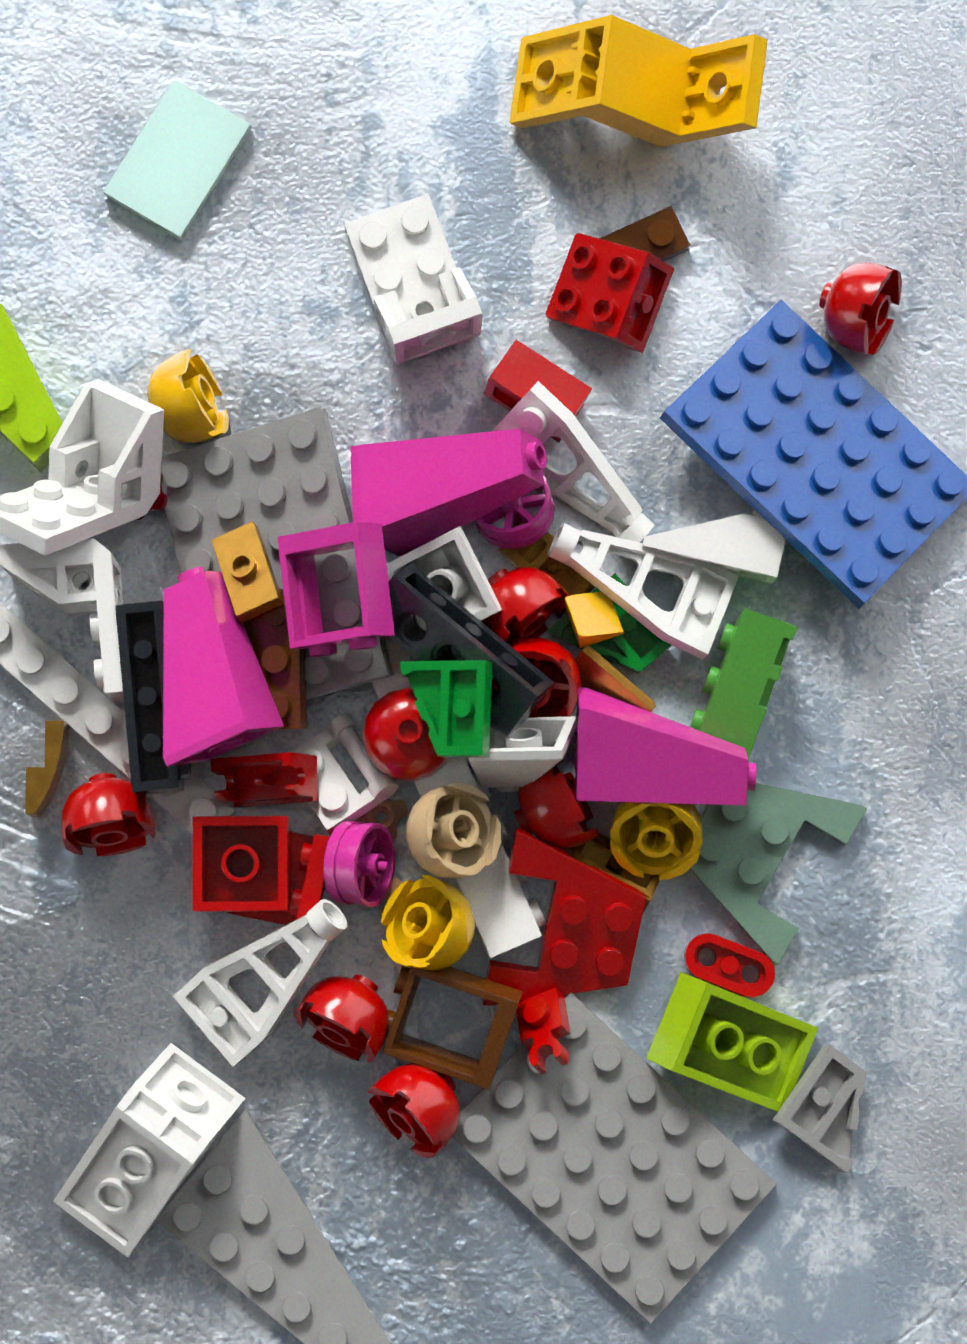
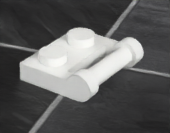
[292,714,398,836]

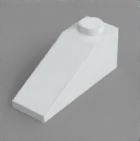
[642,510,786,584]

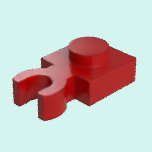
[516,987,571,1075]

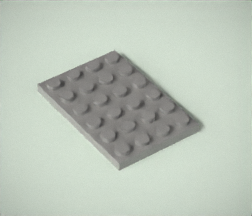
[161,407,393,700]
[452,992,777,1324]

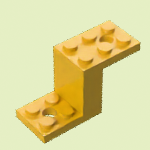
[509,15,768,147]

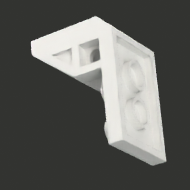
[344,193,482,365]
[0,379,164,556]
[0,537,124,703]
[53,1043,246,1257]

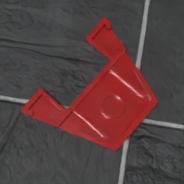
[482,828,646,1006]

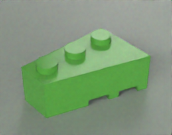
[689,608,798,759]

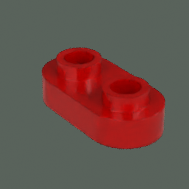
[684,933,775,997]

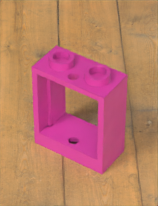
[277,521,395,657]

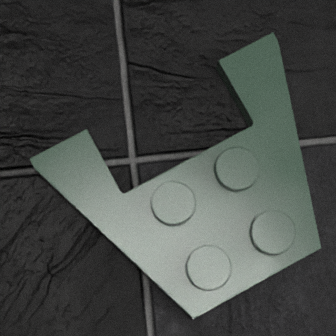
[689,783,867,965]

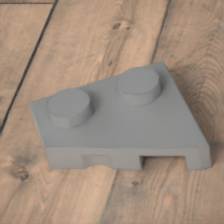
[773,1044,867,1174]

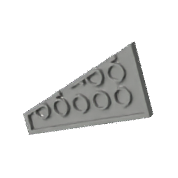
[155,1109,392,1344]

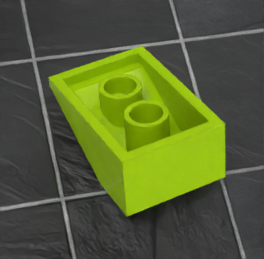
[646,972,818,1112]

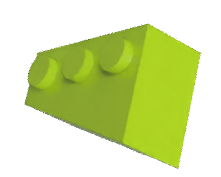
[0,303,63,473]

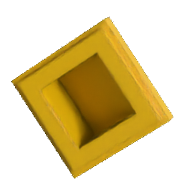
[564,592,624,648]

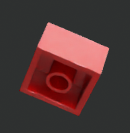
[192,816,290,912]

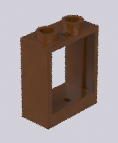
[383,966,522,1090]

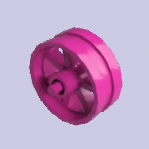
[474,475,555,549]
[323,821,396,907]

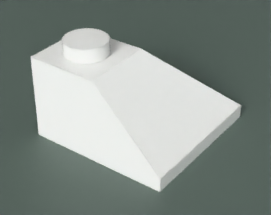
[386,526,502,631]
[469,716,577,792]

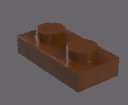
[599,206,691,261]

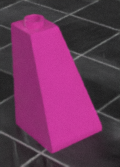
[350,429,547,556]
[163,566,284,766]
[575,687,756,805]

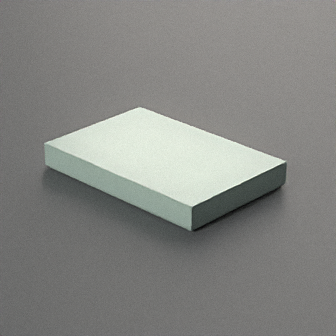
[103,79,251,241]

